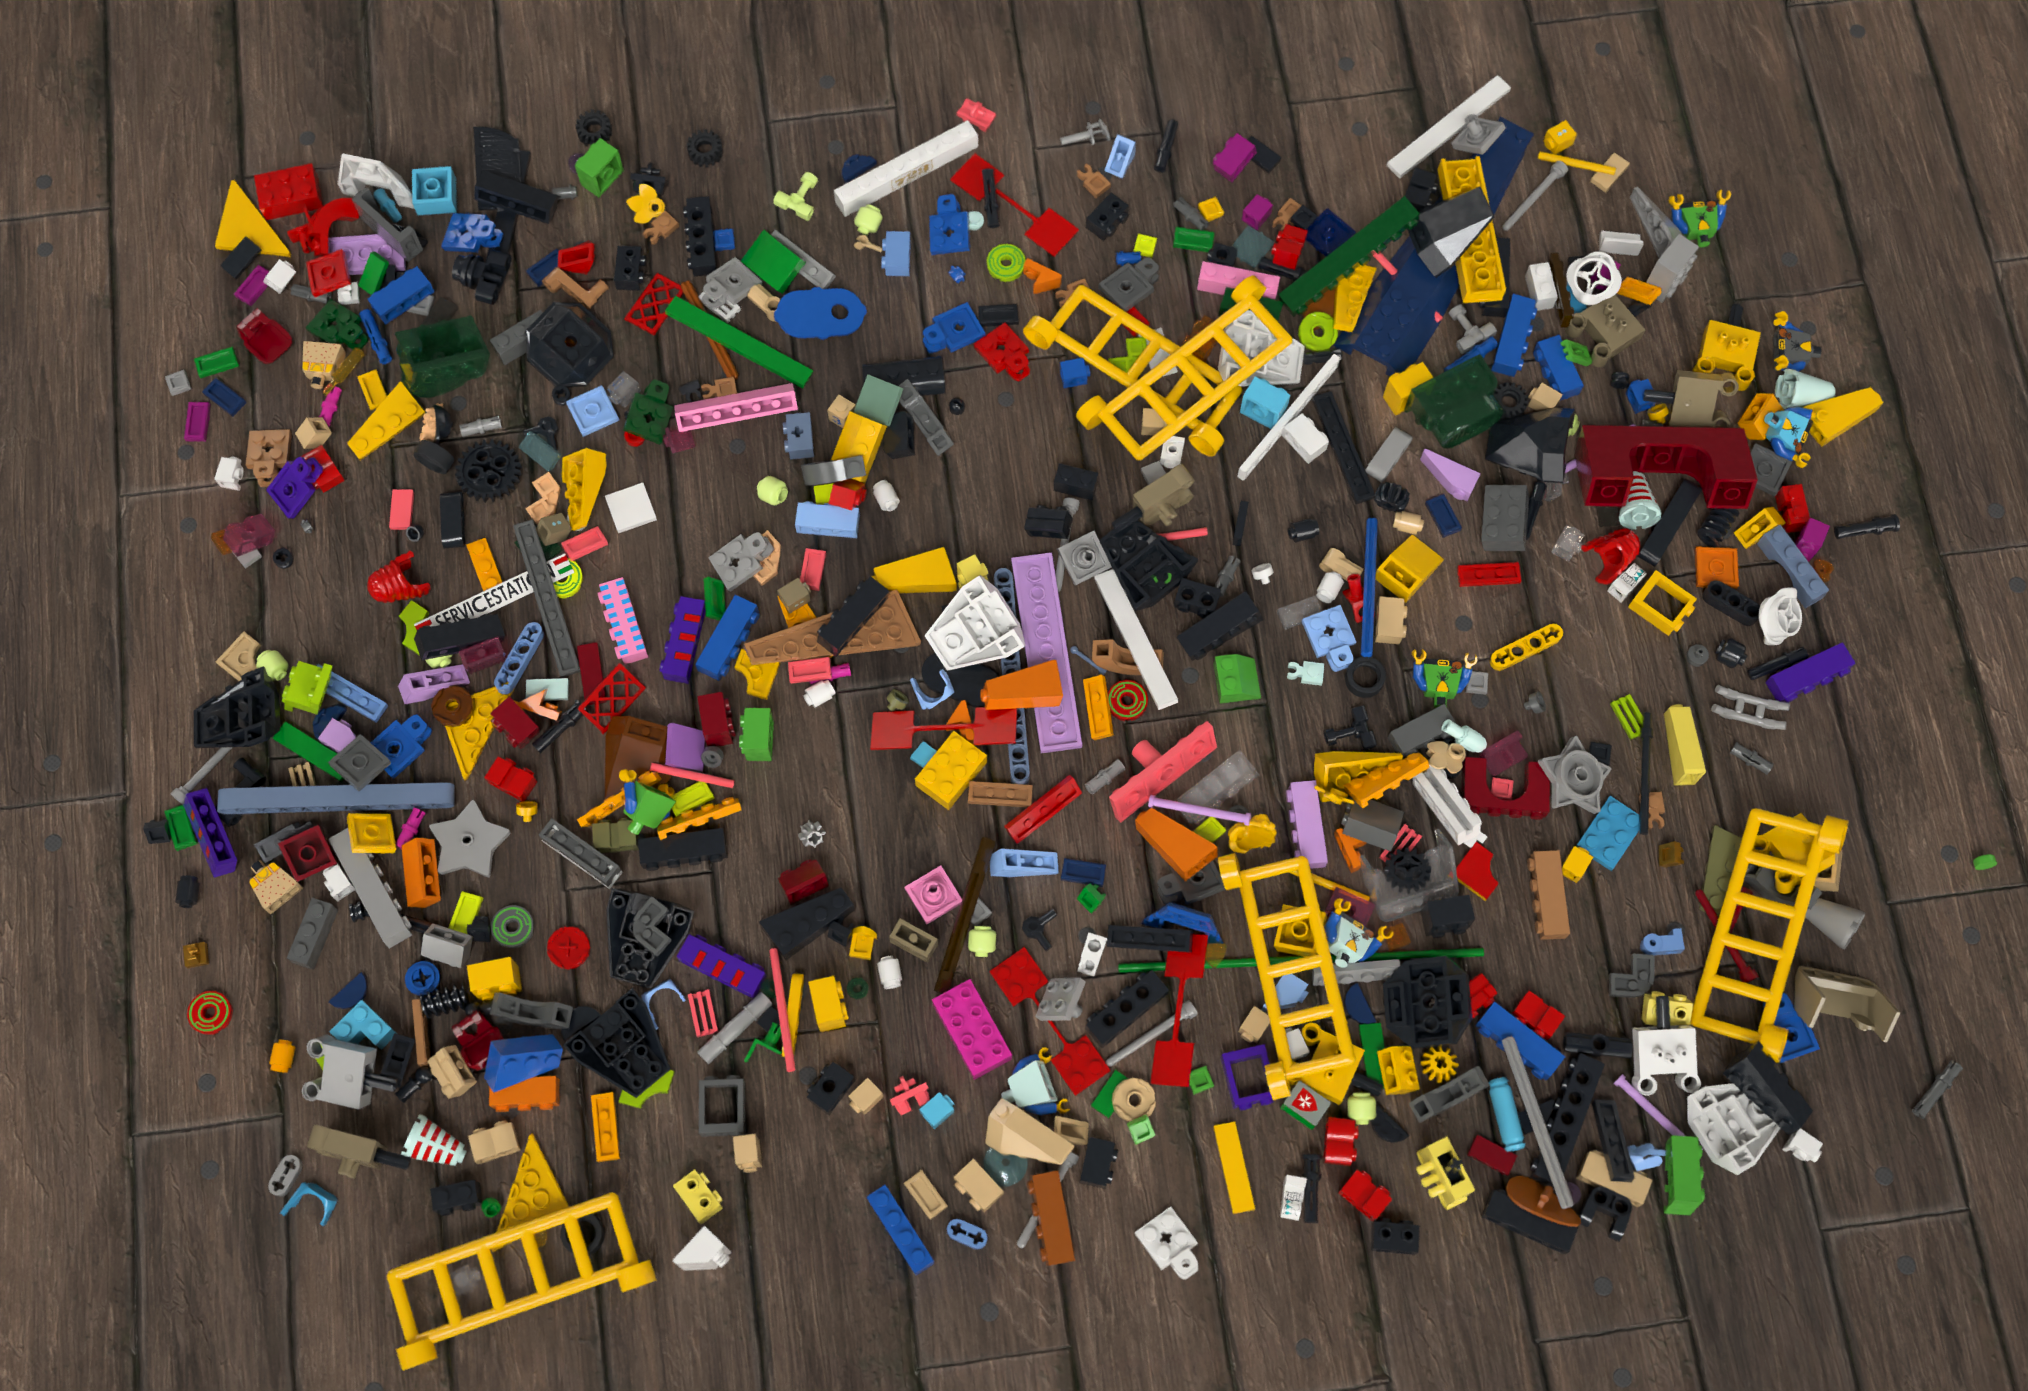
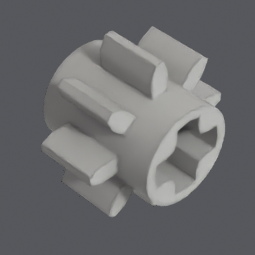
[798,820,826,848]

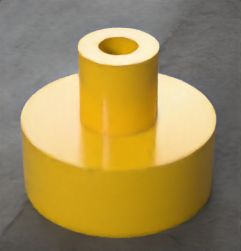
[1647,404,1669,425]
[516,801,538,822]

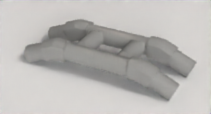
[1711,685,1790,730]

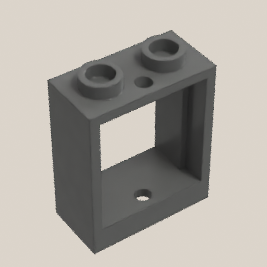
[699,1075,745,1137]

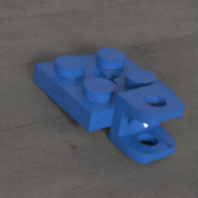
[929,194,970,255]
[441,213,503,253]
[923,302,986,353]
[371,715,432,779]
[1762,993,1820,1064]

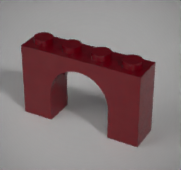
[1461,757,1550,820]

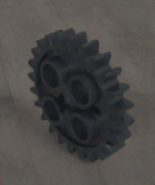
[455,439,522,503]

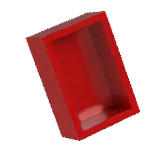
[254,163,323,221]

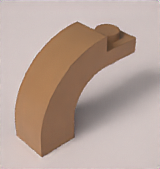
[1092,640,1164,675]

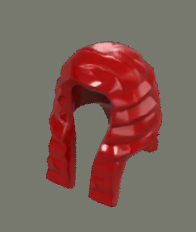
[1581,528,1640,584]
[367,551,430,603]

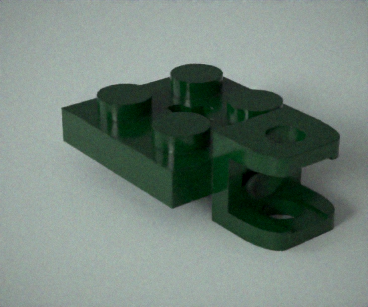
[305,299,369,351]
[623,379,673,445]

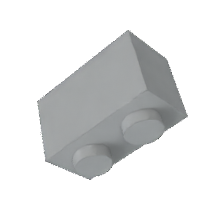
[421,923,473,968]

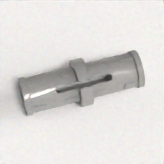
[459,415,502,437]
[1085,759,1125,795]

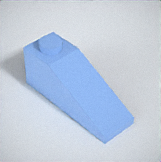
[990,849,1059,877]

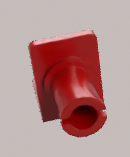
[287,207,314,253]
[1343,574,1375,623]

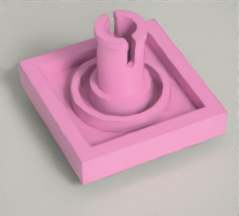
[904,866,962,925]

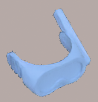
[910,669,954,710]
[641,979,686,1030]
[1627,1143,1666,1171]

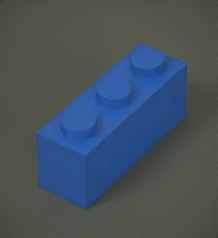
[368,266,434,325]
[1533,335,1584,401]

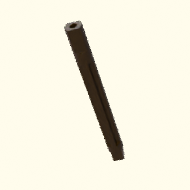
[934,837,996,994]

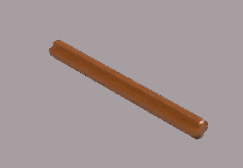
[681,280,739,380]

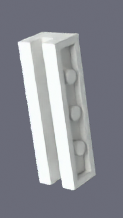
[1413,765,1482,845]

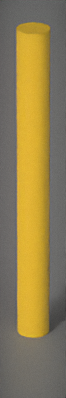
[1538,152,1616,175]
[1288,870,1370,904]

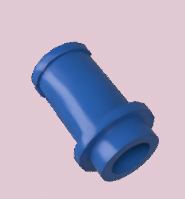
[1116,251,1141,266]

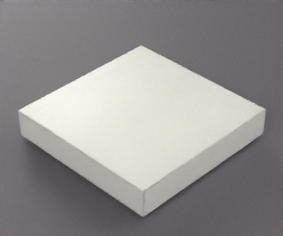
[605,483,657,534]

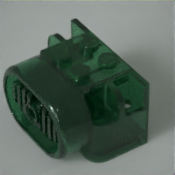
[395,315,490,398]
[1404,354,1504,449]

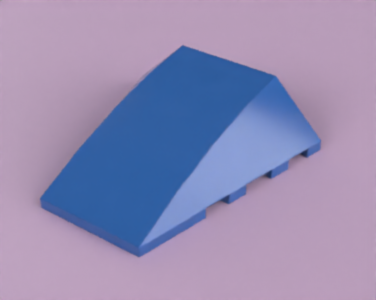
[1141,902,1224,949]

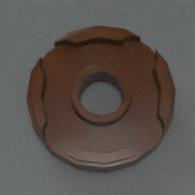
[431,685,474,727]

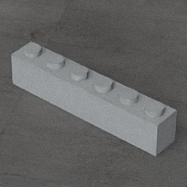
[328,828,412,948]

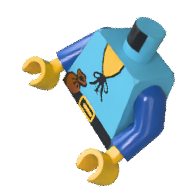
[1764,407,1828,468]

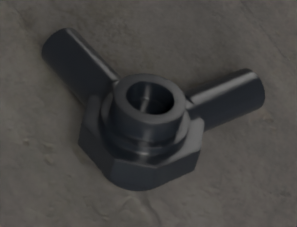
[523,416,559,452]
[1022,909,1057,951]

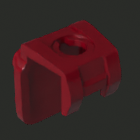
[236,308,293,364]
[451,1010,504,1070]

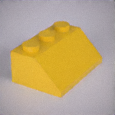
[831,411,887,482]

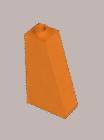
[980,660,1063,710]
[1135,807,1218,881]

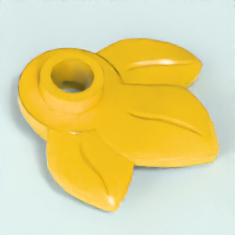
[627,184,665,224]
[1314,785,1355,805]

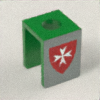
[1280,1080,1331,1130]

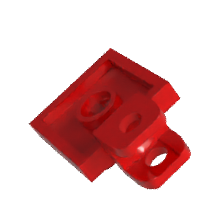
[973,323,1030,381]

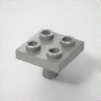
[1451,114,1506,155]
[1057,531,1112,585]
[1035,977,1086,1021]

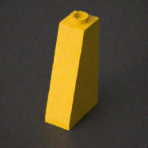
[1803,387,1884,447]
[871,547,957,593]

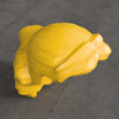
[1228,814,1277,853]

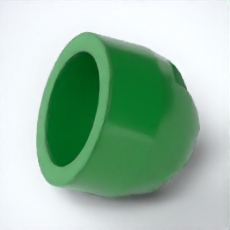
[481,1197,501,1217]

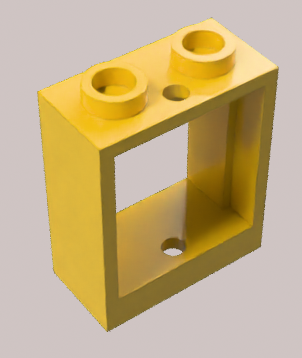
[1628,570,1697,636]

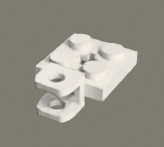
[1135,1206,1198,1280]

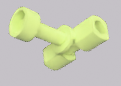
[774,172,818,221]

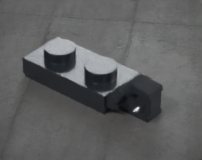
[254,820,314,863]

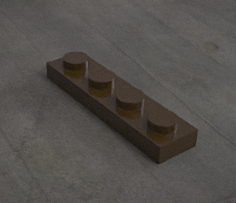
[1548,253,1574,328]

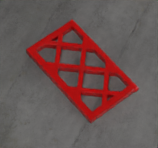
[624,273,684,335]
[577,663,646,734]

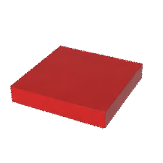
[306,249,351,297]

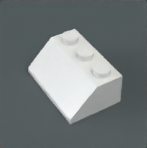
[672,1226,731,1270]

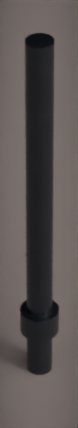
[1639,712,1653,835]

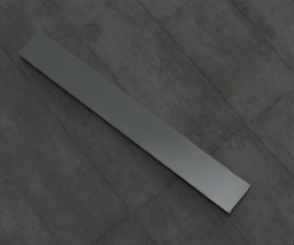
[513,519,580,678]

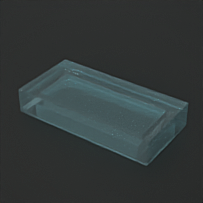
[519,431,561,471]

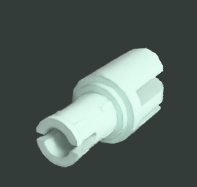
[1441,719,1487,753]

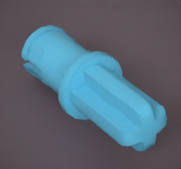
[373,189,402,223]

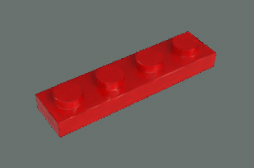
[1004,775,1082,844]

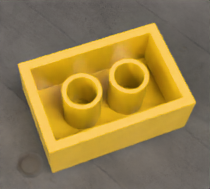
[915,731,987,810]

